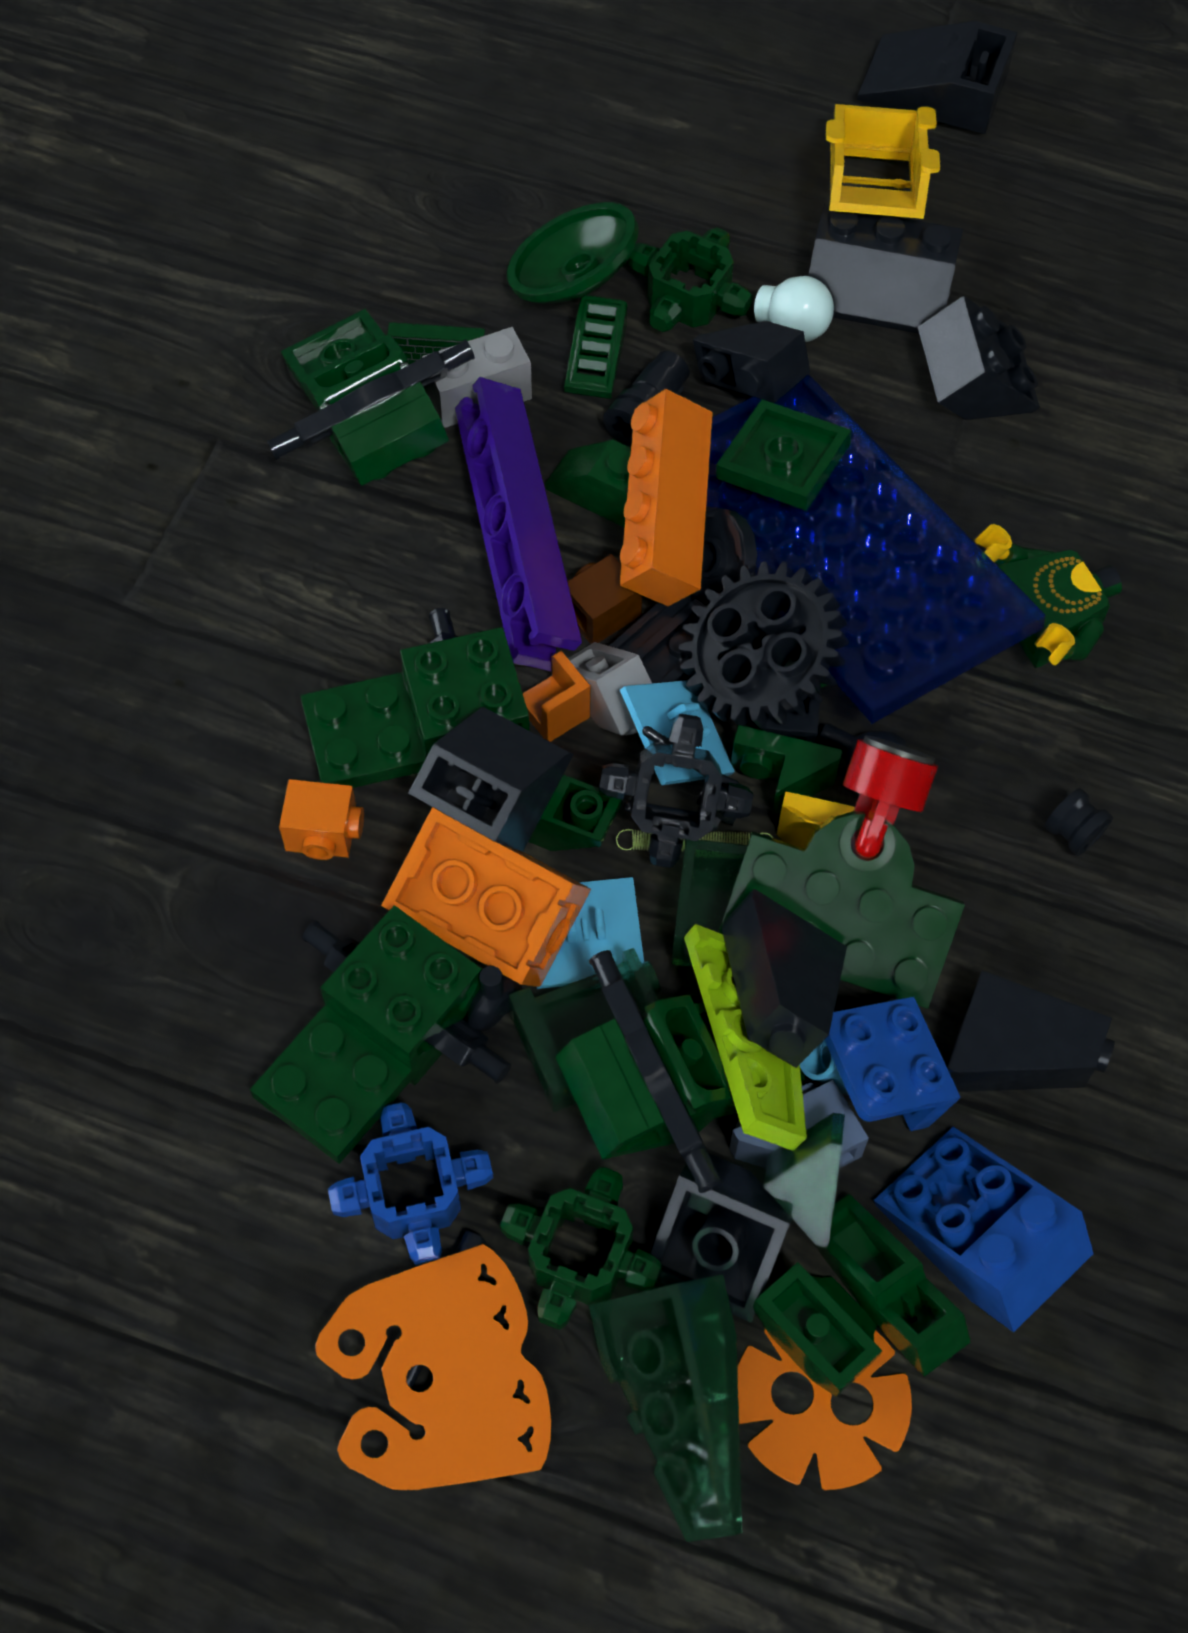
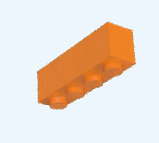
[620,389,713,606]

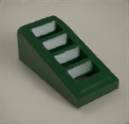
[564,295,628,399]

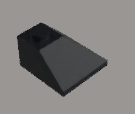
[650,1153,792,1322]

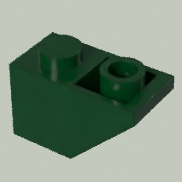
[528,774,622,851]

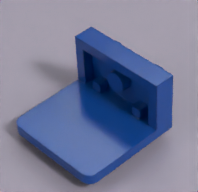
[824,997,961,1132]

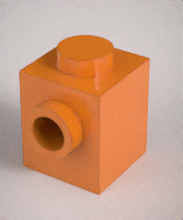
[279,779,364,860]

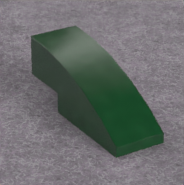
[804,1194,971,1377]

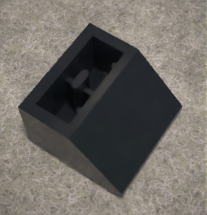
[918,296,1040,420]
[408,707,574,852]

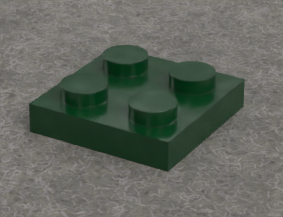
[716,399,851,511]

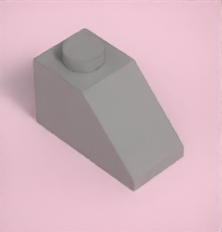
[568,642,652,735]

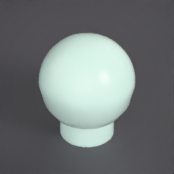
[754,276,834,342]

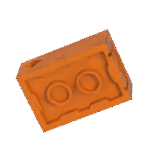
[381,807,591,987]

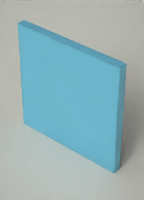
[620,680,735,786]
[537,877,646,989]

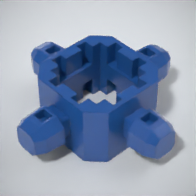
[328,1103,493,1266]

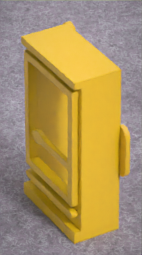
[826,104,941,219]

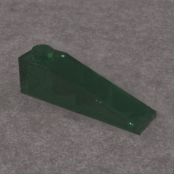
[589,1274,742,1542]

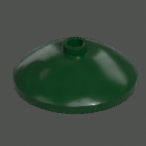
[507,202,639,304]

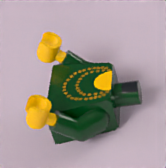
[974,524,1122,669]

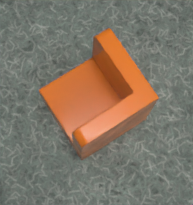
[523,651,590,742]

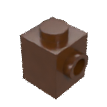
[567,554,642,644]

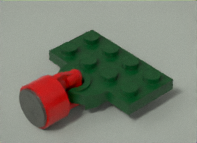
[718,735,965,1009]

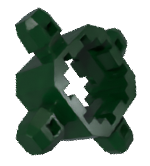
[628,227,753,332]
[500,1167,662,1330]

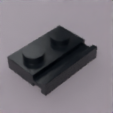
[609,596,733,683]

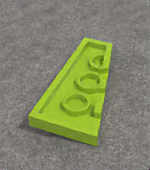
[684,924,807,1151]

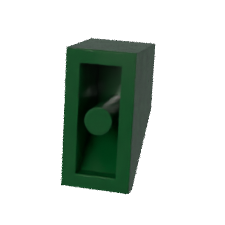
[545,439,631,528]

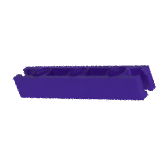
[455,377,582,672]

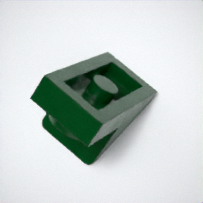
[731,725,842,815]

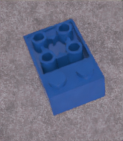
[874,1127,1094,1333]

